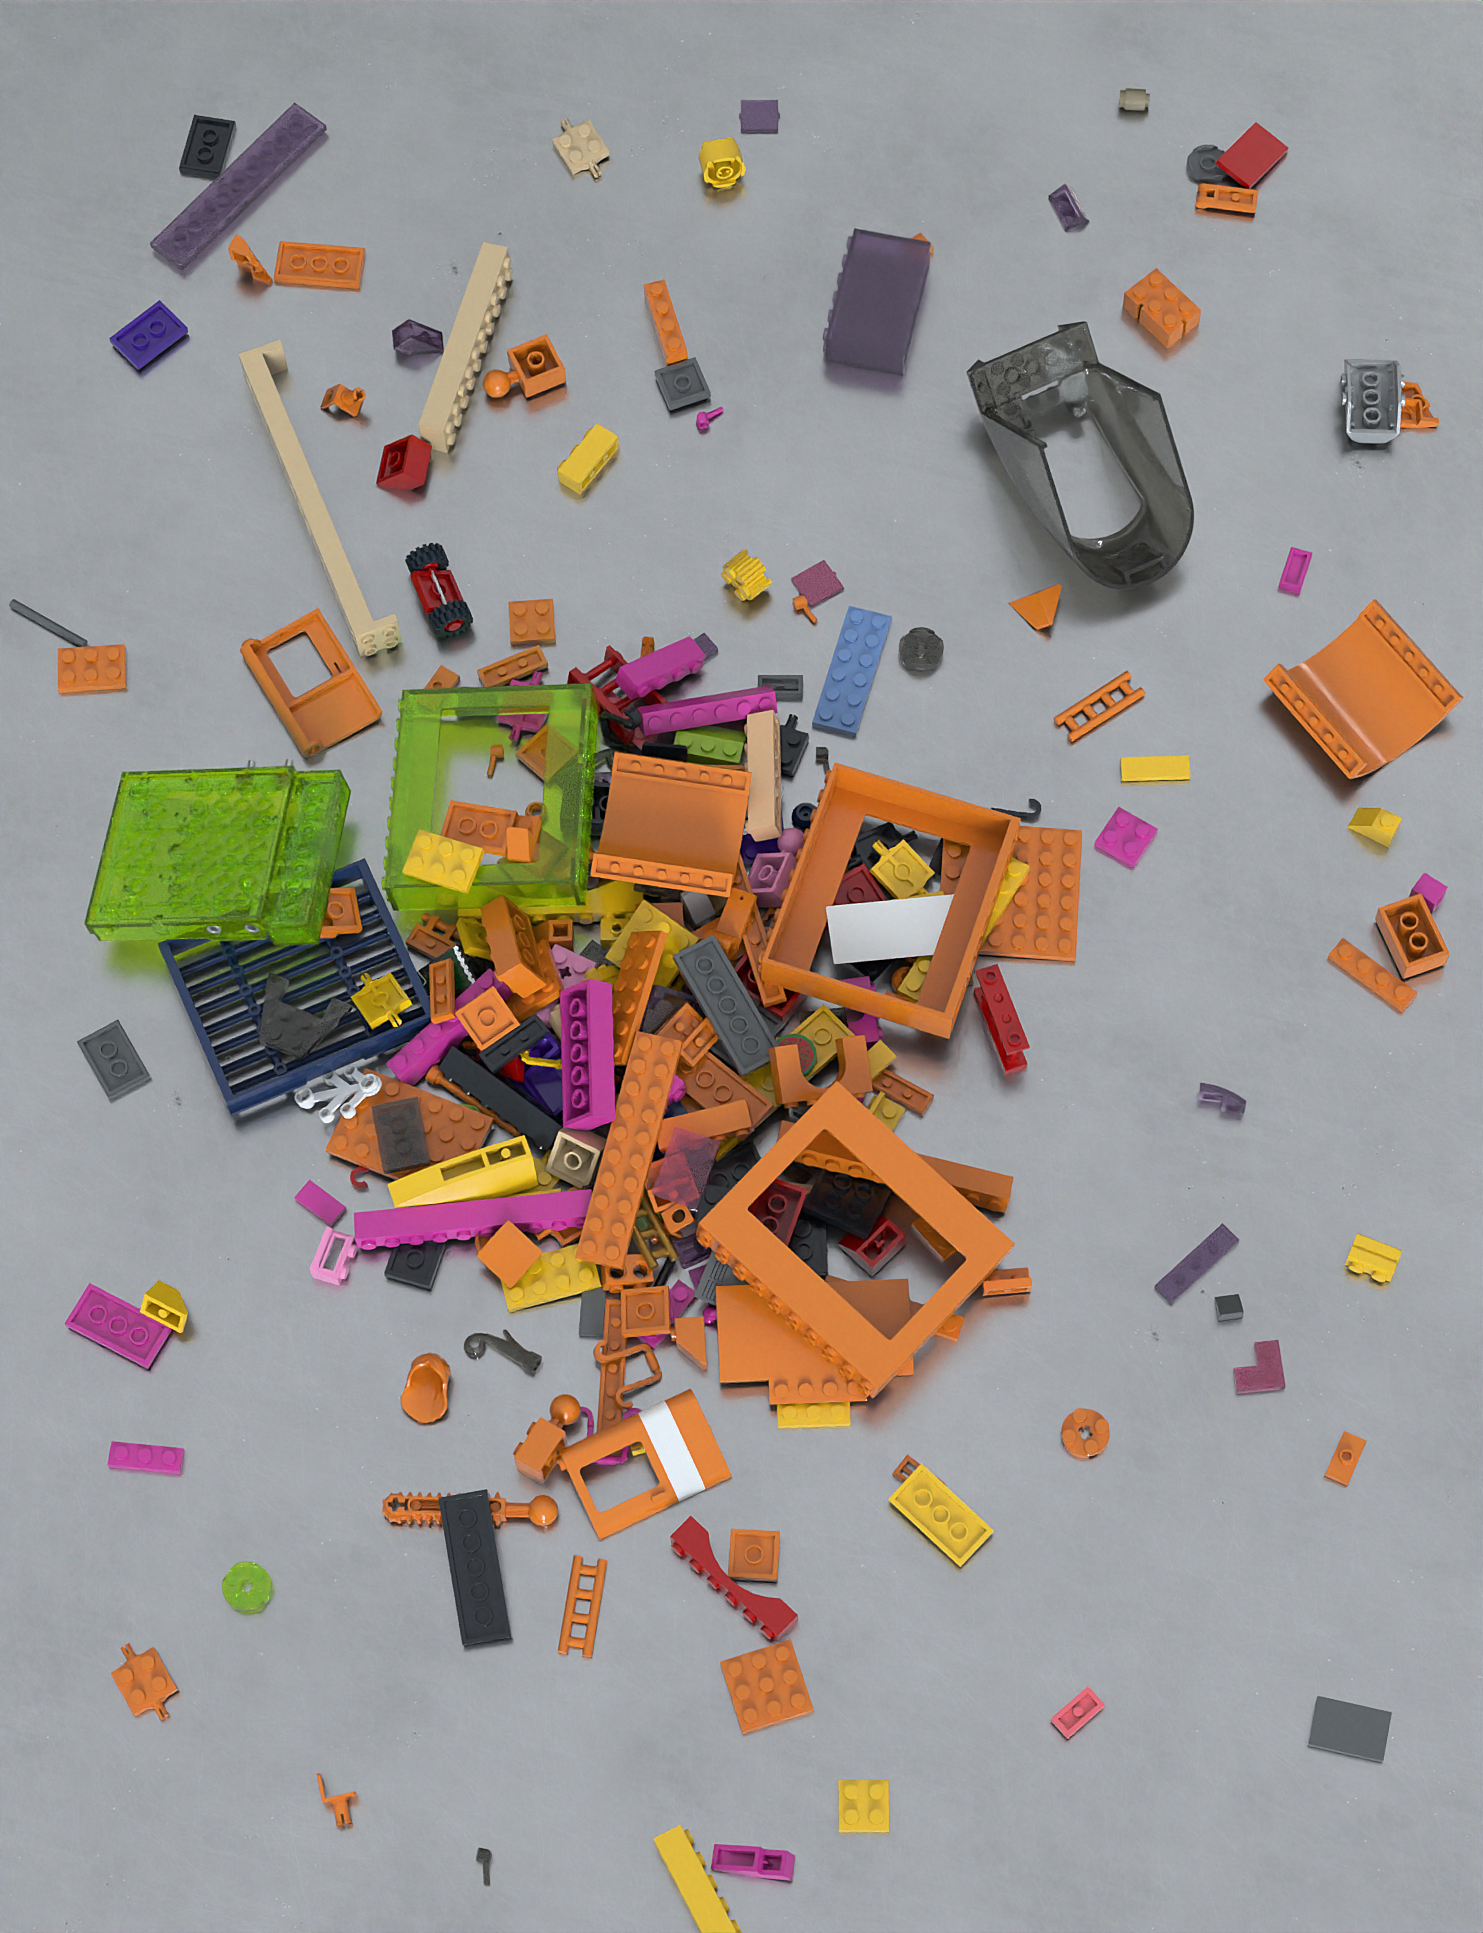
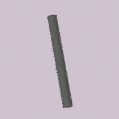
[9,599,88,647]

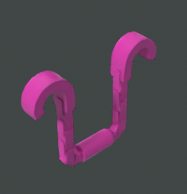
[572,1406,642,1465]

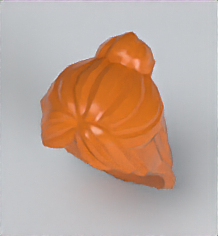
[401,1352,451,1423]

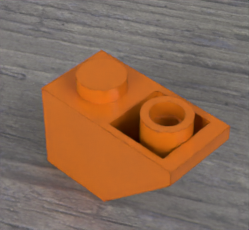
[532,919,574,952]

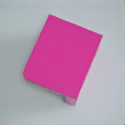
[1409,873,1448,913]

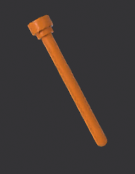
[425,1064,521,1137]

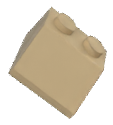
[545,1127,607,1189]

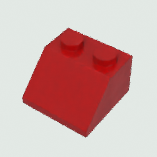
[376,434,432,490]

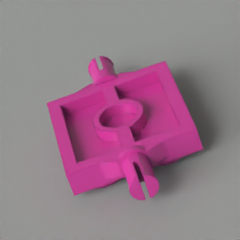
[497,671,555,742]

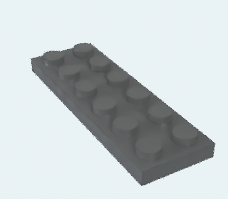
[672,935,779,1078]

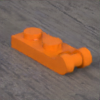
[1195,183,1258,213]

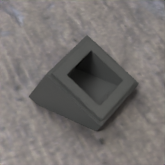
[1215,1294,1244,1321]

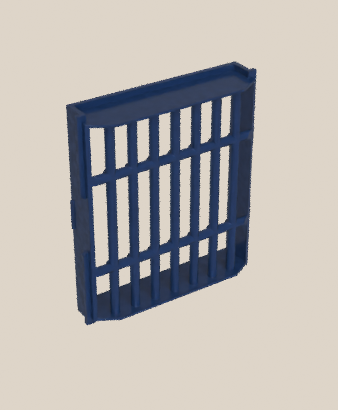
[158,858,432,1116]

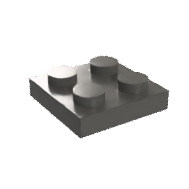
[654,357,711,410]

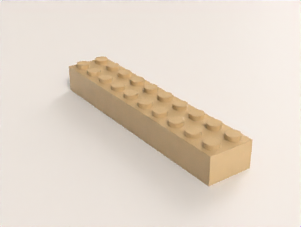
[418,242,513,453]

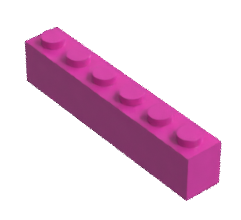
[637,685,778,736]
[386,968,513,1086]

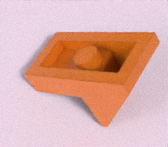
[506,815,542,862]

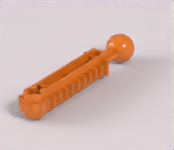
[382,1492,558,1526]

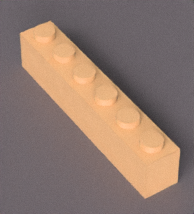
[744,710,782,842]

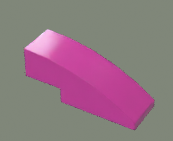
[711,1844,795,1881]

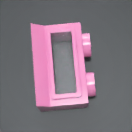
[310,1226,358,1286]

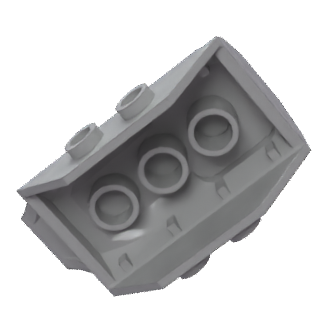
[1341,359,1405,443]

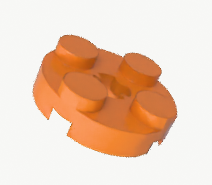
[1061,1408,1110,1458]

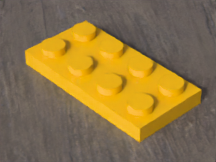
[501,1243,602,1313]
[888,1463,994,1567]

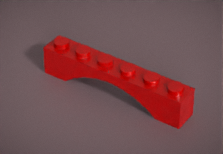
[670,1515,798,1642]

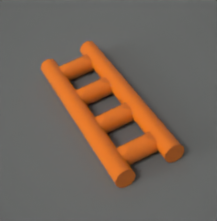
[1053,671,1145,742]
[558,1555,607,1657]

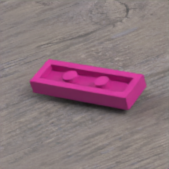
[636,1279,696,1350]
[107,1441,184,1474]

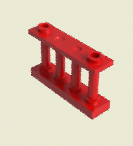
[567,645,668,744]
[974,964,1030,1074]

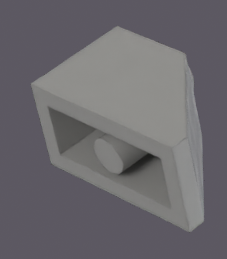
[680,891,716,931]

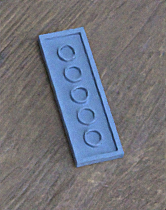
[812,606,892,737]

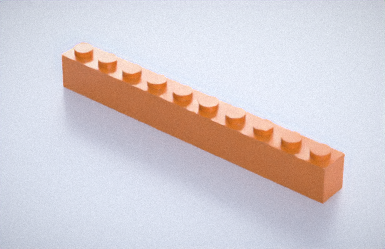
[776,1120,1014,1213]

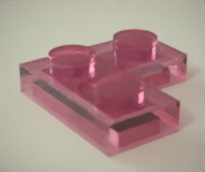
[1233,1340,1286,1394]

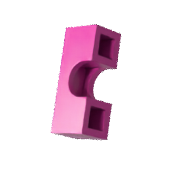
[841,976,883,1051]

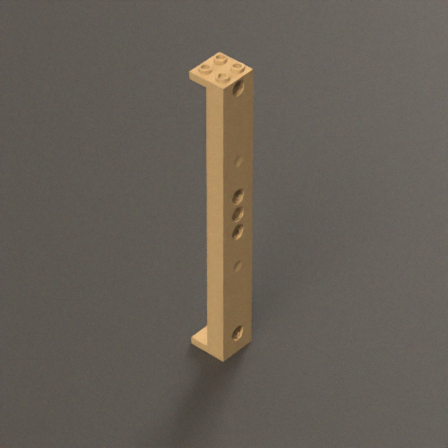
[239,340,402,657]

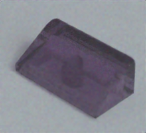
[1048,183,1089,230]
[672,1233,712,1269]

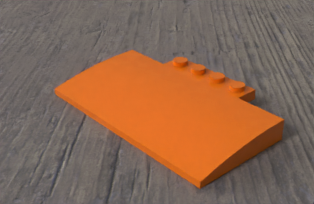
[715,1279,914,1405]

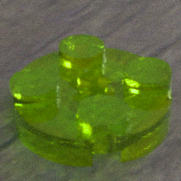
[222,1561,272,1612]

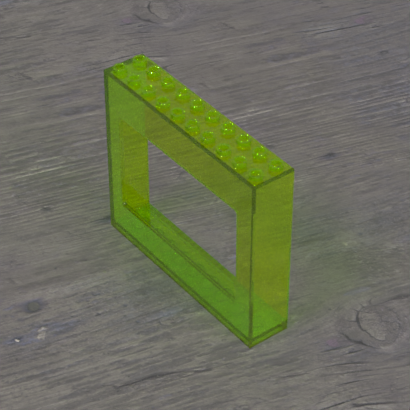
[382,683,599,911]

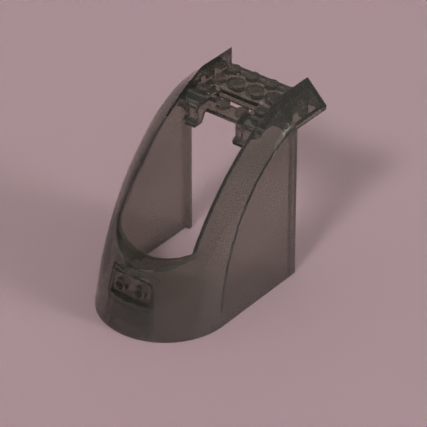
[966,321,1194,590]

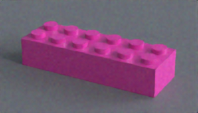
[560,979,616,1131]

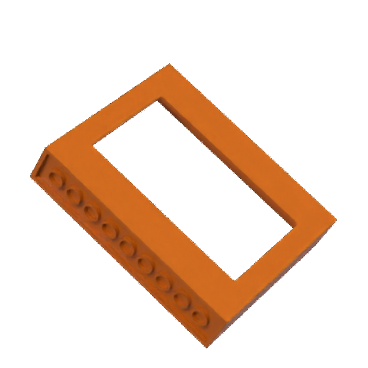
[758,763,1021,1039]
[696,1081,1015,1399]

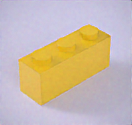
[557,423,619,494]

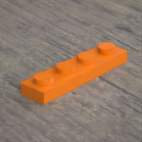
[1328,938,1418,1013]

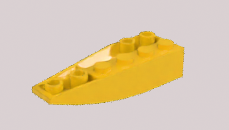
[387,1135,538,1207]

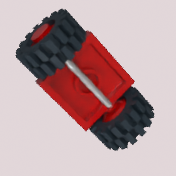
[405,543,473,638]

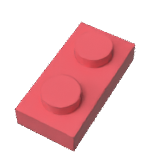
[1051,1686,1105,1739]

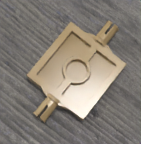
[552,118,610,178]

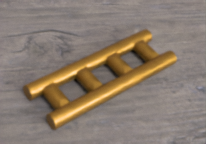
[632,1192,680,1270]

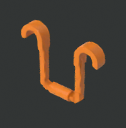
[593,1340,662,1410]

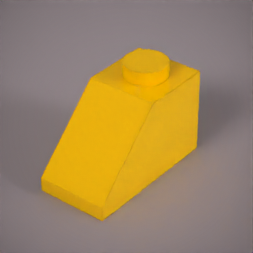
[1348,807,1402,848]
[140,1280,188,1333]

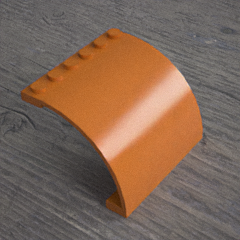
[1263,600,1464,779]
[590,751,752,897]

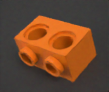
[600,1254,654,1293]

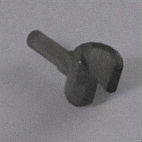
[816,747,830,775]
[476,1848,492,1884]

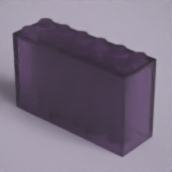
[823,228,931,376]

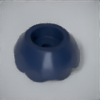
[791,803,817,830]

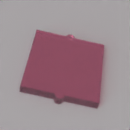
[791,560,844,607]

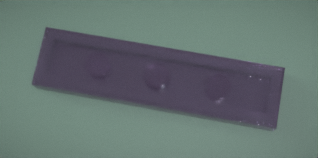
[1154,1223,1240,1304]

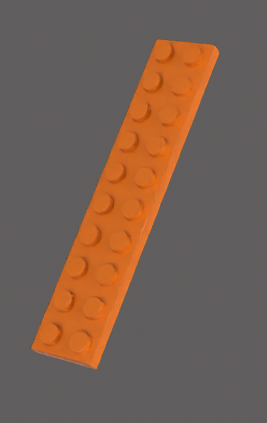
[575,1031,683,1270]

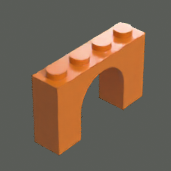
[768,1035,873,1108]

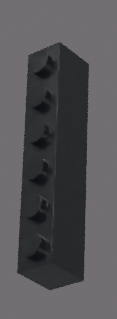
[438,1045,563,1151]

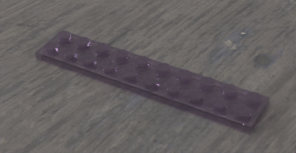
[150,102,327,271]

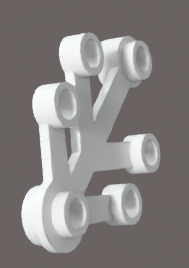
[294,1065,382,1123]

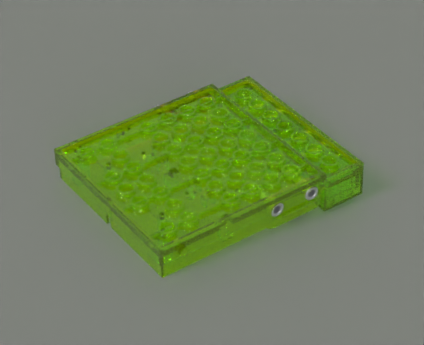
[84,759,351,945]

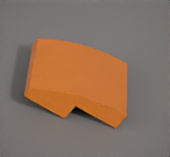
[655,1002,719,1067]
[476,1220,543,1289]

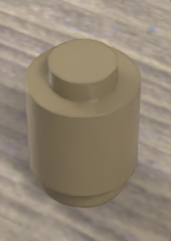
[1119,88,1150,111]

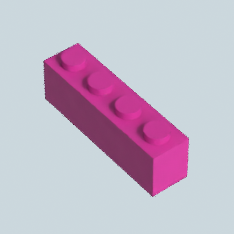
[615,636,706,700]

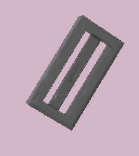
[758,675,803,699]

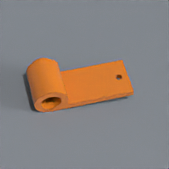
[701,888,758,960]

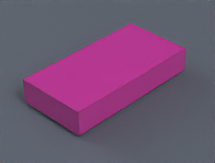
[1278,547,1313,594]
[294,1180,347,1227]

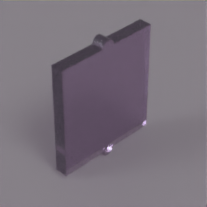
[739,100,780,132]

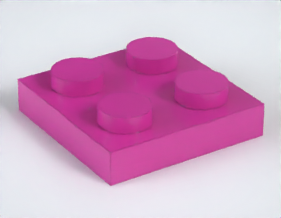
[1094,807,1158,868]

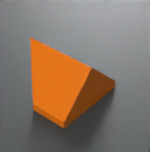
[1009,584,1062,630]

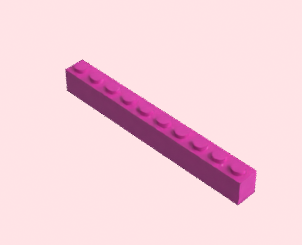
[354,1189,592,1250]

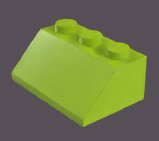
[674,725,747,765]

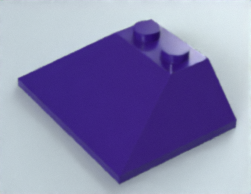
[507,1032,563,1119]

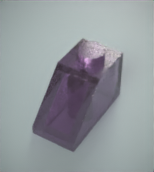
[392,319,444,356]

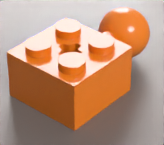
[483,334,566,398]
[513,1394,581,1485]

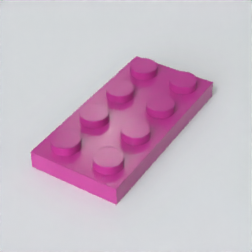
[65,1283,172,1369]

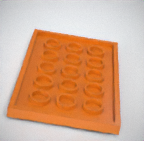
[325,1068,494,1180]

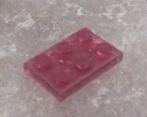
[652,1126,721,1210]

